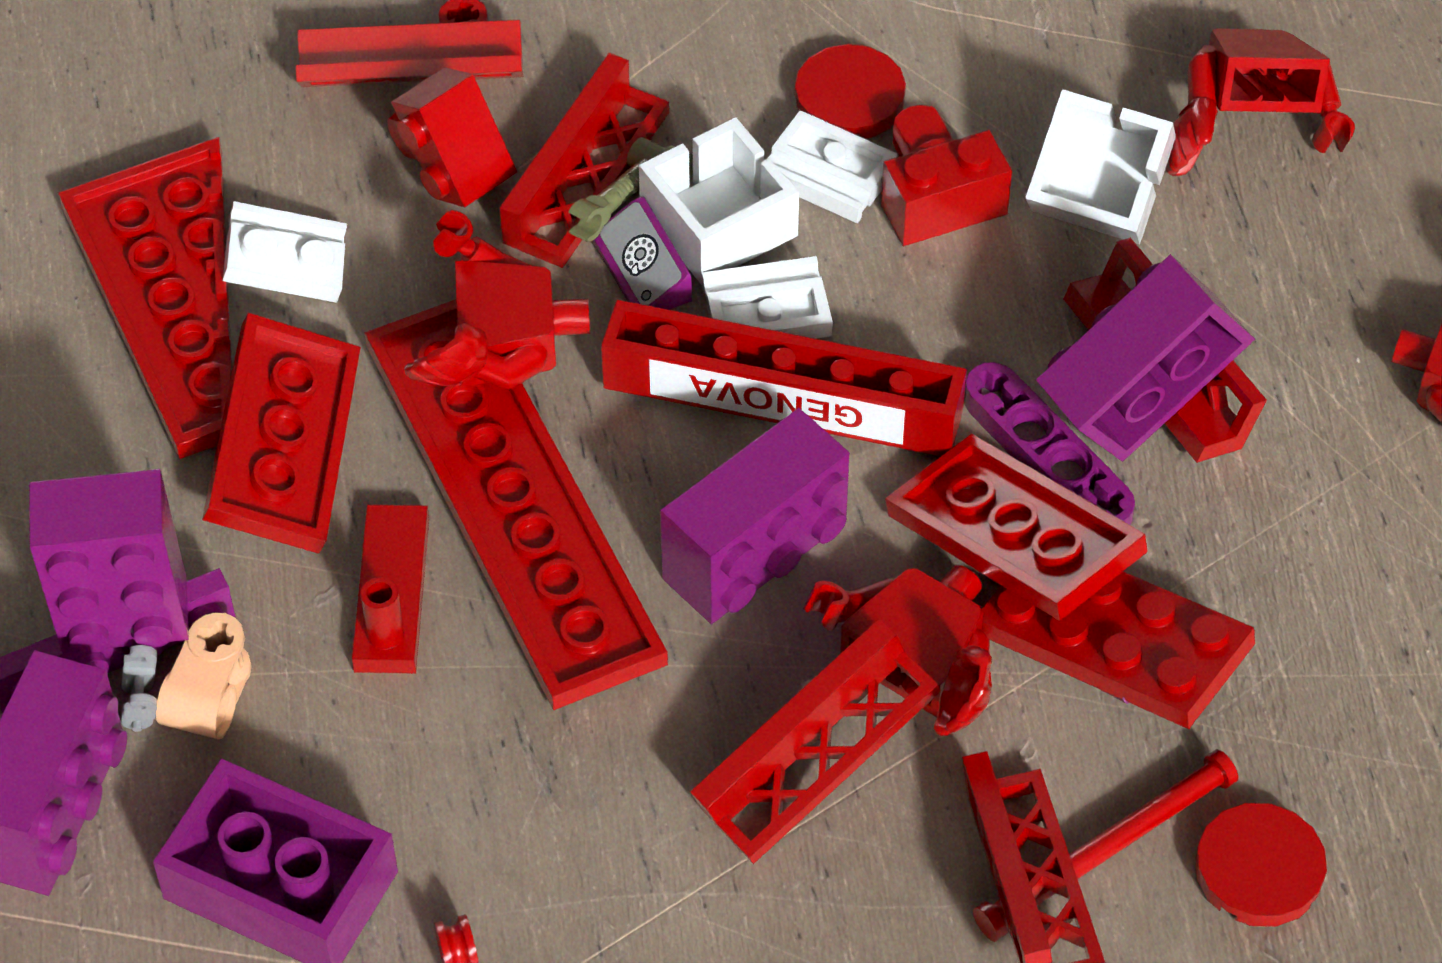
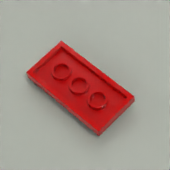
[202,312,361,554]
[885,434,1148,621]
[982,572,1255,729]

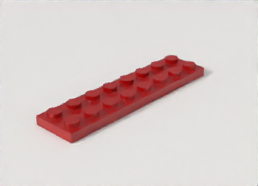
[364,299,668,711]

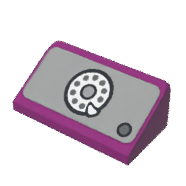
[592,196,692,310]

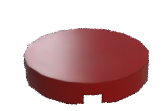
[795,44,906,139]
[1195,803,1327,927]

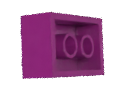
[1036,254,1255,462]
[660,408,850,625]
[29,469,189,654]
[0,650,127,896]
[153,758,398,963]

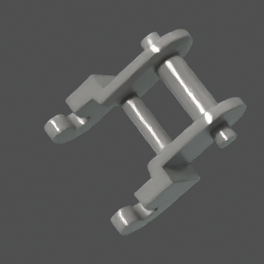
[121,645,157,732]

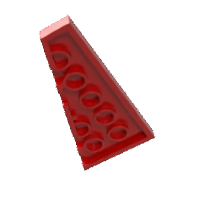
[58,137,232,460]

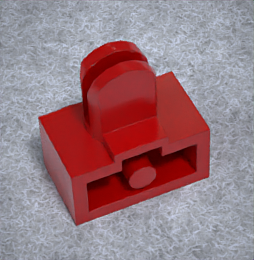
[387,67,518,208]
[881,105,1012,246]

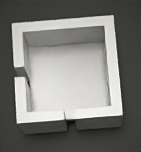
[1026,89,1176,244]
[639,118,799,285]

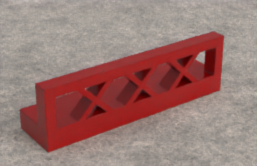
[296,20,523,87]
[500,53,669,268]
[1063,238,1267,463]
[690,618,941,864]
[962,751,1106,963]

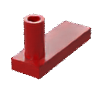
[352,504,430,674]

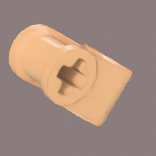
[156,612,252,739]

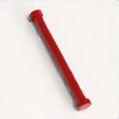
[973,749,1238,942]

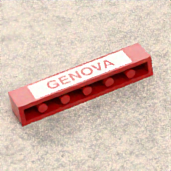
[601,300,967,456]

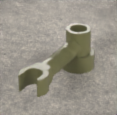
[568,137,693,242]

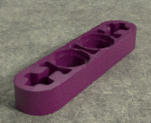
[964,362,1135,525]

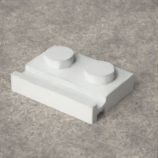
[764,110,898,224]
[223,201,347,303]
[702,256,833,339]

